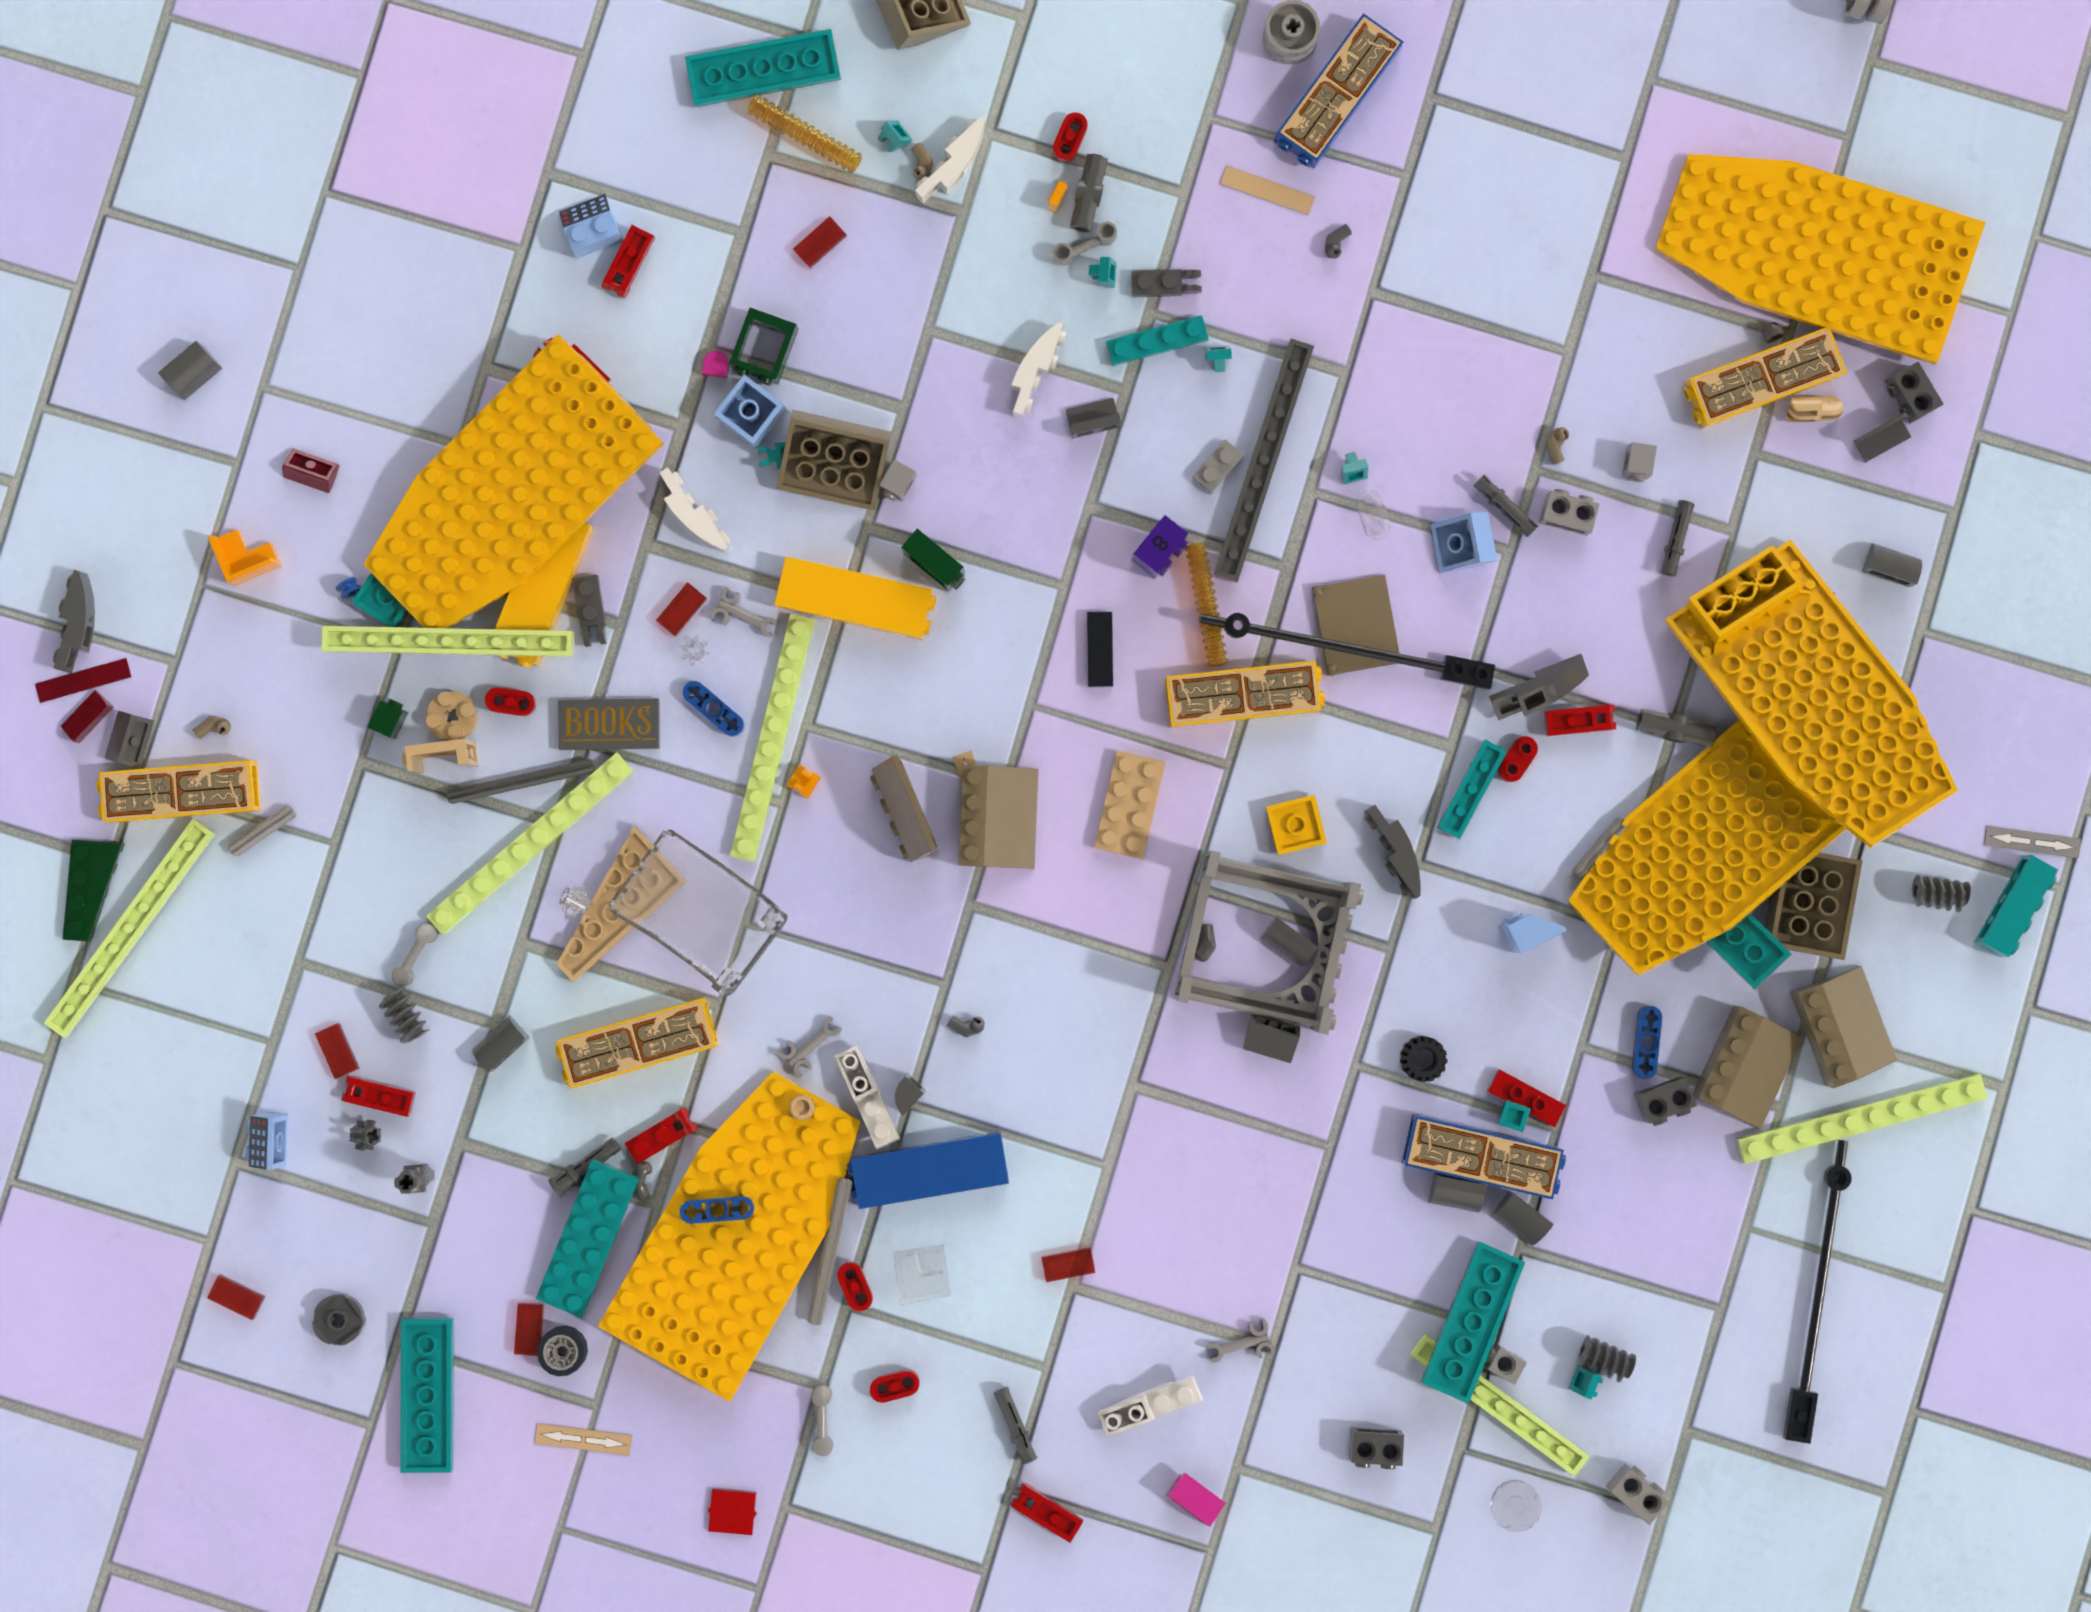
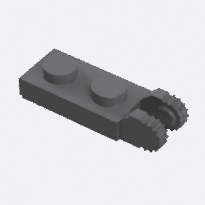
[1131,269,1202,298]
[572,575,607,647]

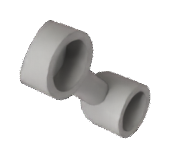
[1052,221,1117,266]
[391,923,439,987]
[811,1384,833,1456]

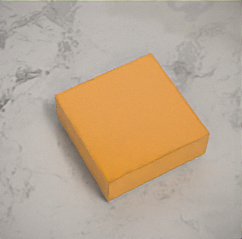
[1048,181,1068,213]

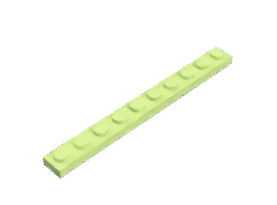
[730,613,816,862]
[321,626,574,657]
[426,752,635,935]
[44,819,216,1038]
[1736,1074,1988,1164]

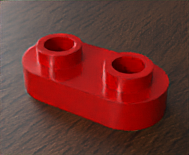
[1053,112,1088,162]
[485,687,536,717]
[1498,736,1538,782]
[837,1261,873,1311]
[870,1369,920,1403]

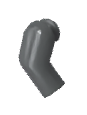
[1324,224,1352,259]
[1195,924,1216,962]
[946,1016,985,1037]
[632,1161,652,1200]

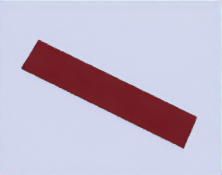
[35,658,131,703]

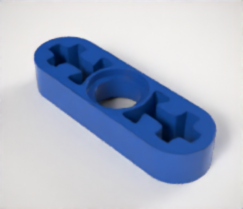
[683,681,745,737]
[1632,1006,1662,1079]
[680,1196,755,1224]

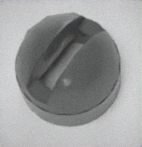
[1762,322,1785,343]

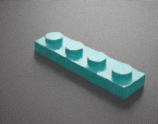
[1106,315,1209,367]
[1436,739,1507,839]

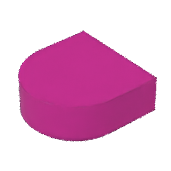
[702,351,729,379]

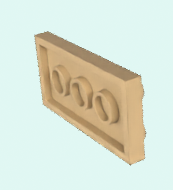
[1094,750,1165,859]

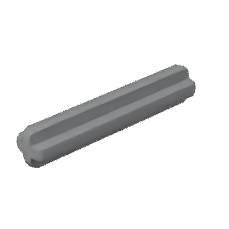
[228,805,296,856]
[1572,817,1628,880]

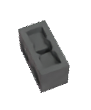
[1885,362,1944,424]
[1634,1076,1697,1126]
[1349,1427,1404,1469]

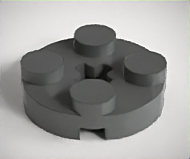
[312,1293,366,1346]

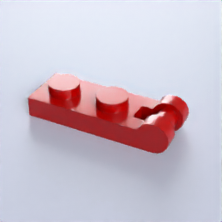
[601,225,655,299]
[1544,705,1617,737]
[341,1075,416,1117]
[624,1107,698,1164]
[1010,1482,1083,1543]

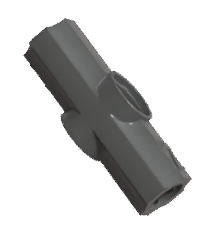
[1070,153,1108,233]
[1636,709,1716,747]
[394,1164,435,1194]

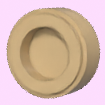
[789,1095,815,1120]

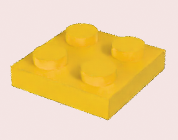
[1265,795,1327,855]

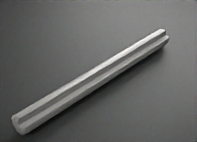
[807,1177,852,1325]

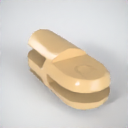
[1786,396,1844,422]

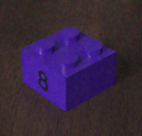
[1131,515,1189,579]

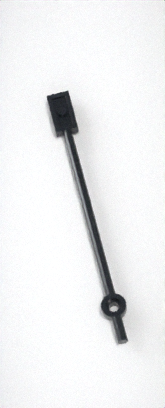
[1199,613,1495,690]
[1783,1139,1852,1444]

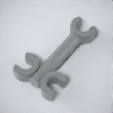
[710,586,779,637]
[777,1017,842,1078]
[1206,1318,1275,1363]

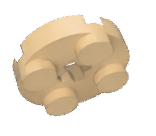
[426,691,478,741]

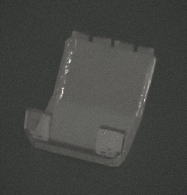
[608,829,788,996]

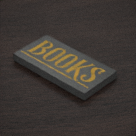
[558,698,660,750]

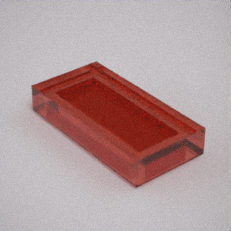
[793,216,847,269]
[656,582,708,637]
[315,1023,360,1079]
[1041,1247,1096,1282]
[207,1274,266,1320]
[514,1302,544,1356]

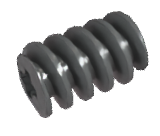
[1912,875,1971,912]
[379,986,431,1043]
[1579,1335,1636,1383]

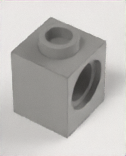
[1622,442,1657,482]
[879,459,917,501]
[1484,1343,1527,1385]

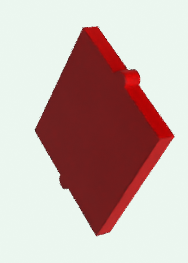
[708,1488,757,1535]

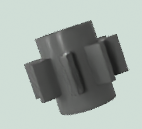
[349,1120,381,1151]

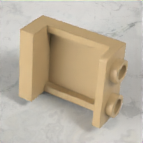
[402,738,479,774]

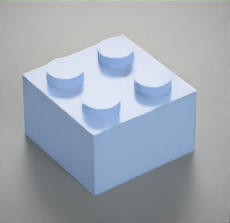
[714,374,787,449]

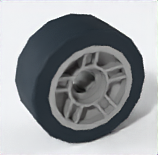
[537,1326,588,1377]

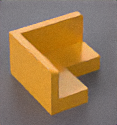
[208,529,282,586]

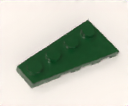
[62,840,125,942]

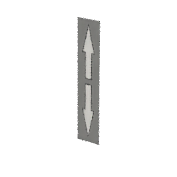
[1985,826,2081,858]

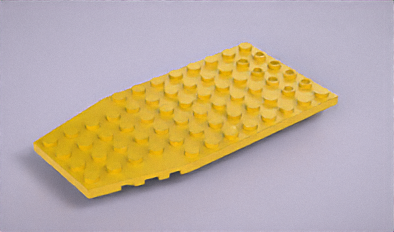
[1655,154,1986,365]
[363,334,665,628]
[1665,539,1958,848]
[1568,719,1847,976]
[598,1071,861,1402]

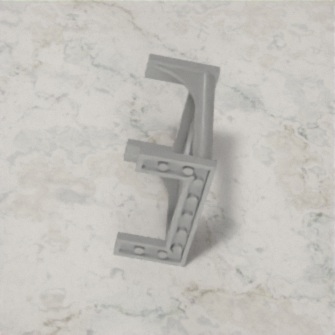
[1174,850,1364,1035]

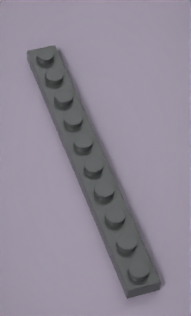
[1214,339,1314,583]

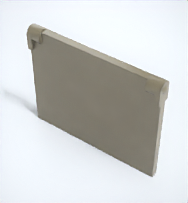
[1312,575,1399,676]

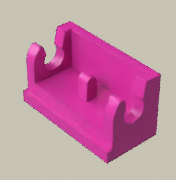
[1166,1473,1226,1527]

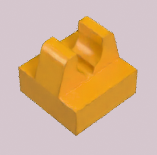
[787,764,821,798]

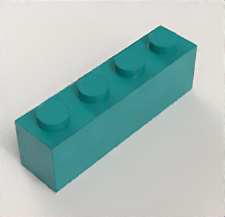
[1974,855,2058,957]

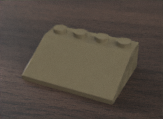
[877,0,971,50]
[776,409,891,510]
[870,755,939,862]
[959,765,1038,869]
[1765,853,1863,960]
[1790,966,1897,1088]
[1692,1005,1803,1129]

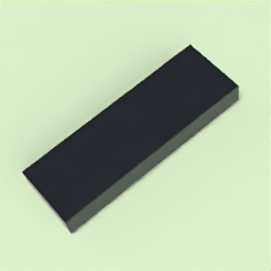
[1087,612,1113,687]

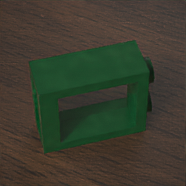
[729,307,799,386]
[901,528,965,592]

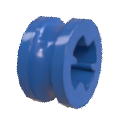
[335,577,361,600]

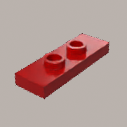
[1487,1069,1566,1127]

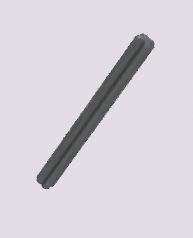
[447,759,595,804]

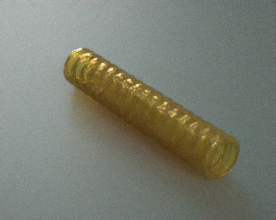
[748,94,862,173]
[1185,542,1229,667]

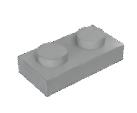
[1192,439,1244,494]

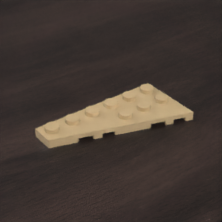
[556,825,686,983]

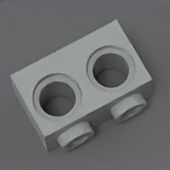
[1539,489,1599,536]
[1605,1464,1669,1525]

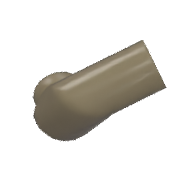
[911,143,933,180]
[1546,427,1569,465]
[192,716,231,739]

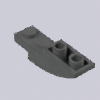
[53,570,95,673]
[1489,654,1589,720]
[1364,805,1421,899]

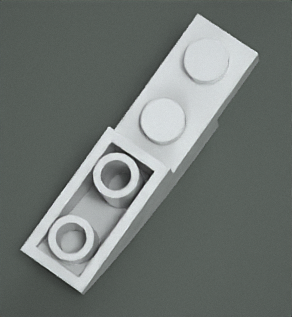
[915,116,985,204]
[1012,322,1067,419]
[659,467,731,553]
[834,1046,900,1150]
[1097,1375,1203,1437]

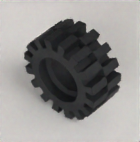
[1400,1036,1448,1082]

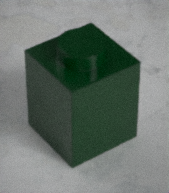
[367,699,409,739]

